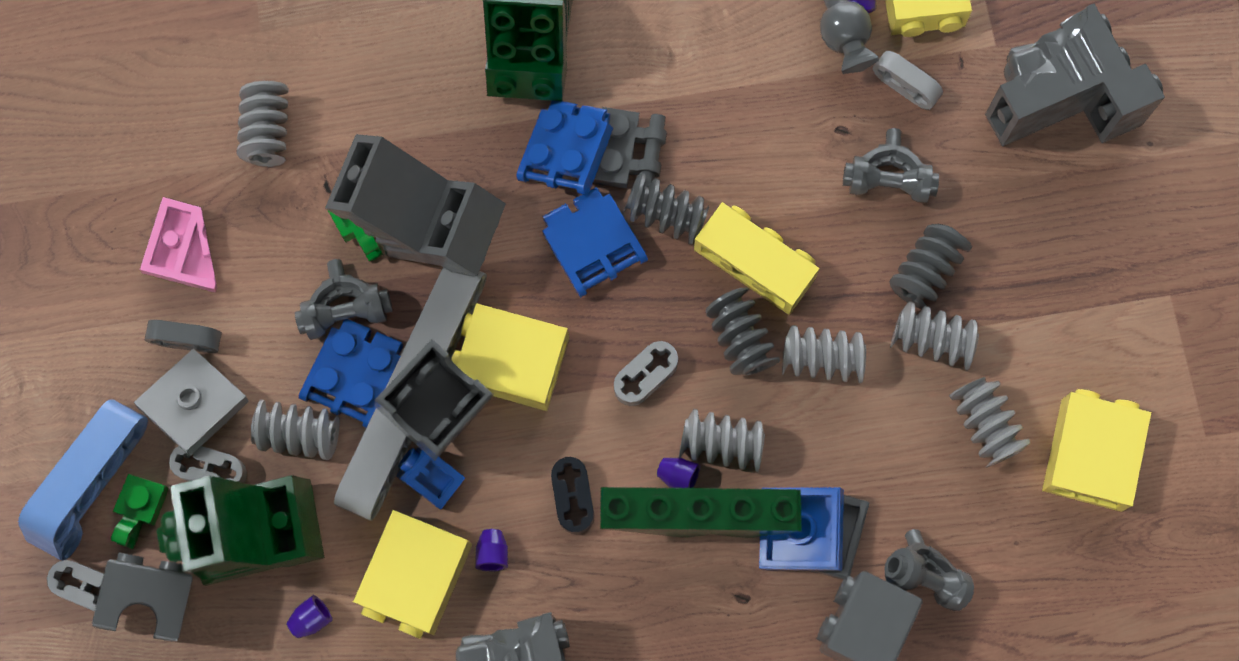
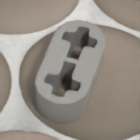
[873,51,943,110]
[614,341,678,406]
[169,446,247,483]
[47,560,104,611]

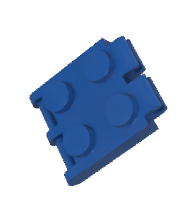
[517,101,613,195]
[542,187,648,298]
[299,319,403,428]

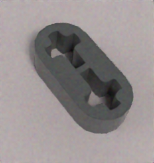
[144,320,222,353]

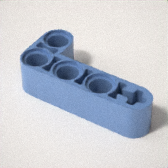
[18,399,148,561]

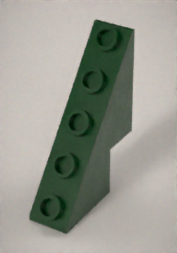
[600,487,802,538]

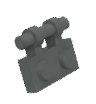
[593,107,667,189]

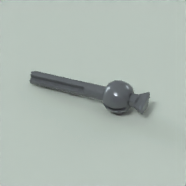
[820,0,879,74]

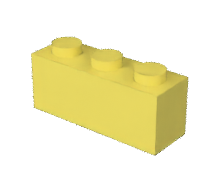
[694,202,819,315]

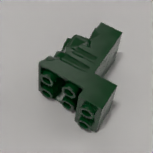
[483,0,573,101]
[156,475,325,586]

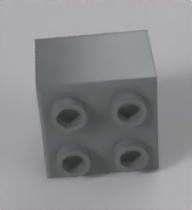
[375,339,494,461]
[92,553,193,642]
[816,571,923,661]

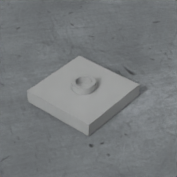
[134,349,249,456]

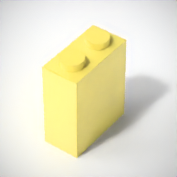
[885,0,972,37]
[452,303,569,411]
[1042,389,1151,512]
[353,510,472,639]

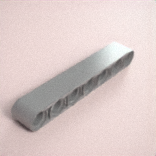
[334,267,487,521]

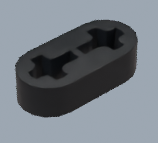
[551,457,594,534]

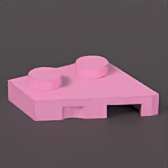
[140,197,217,292]

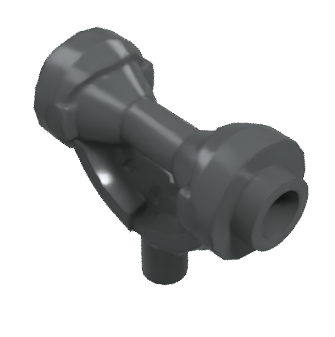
[843,128,939,203]
[295,259,393,340]
[884,529,974,611]

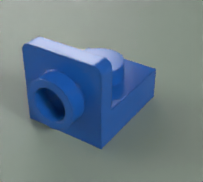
[396,447,465,510]

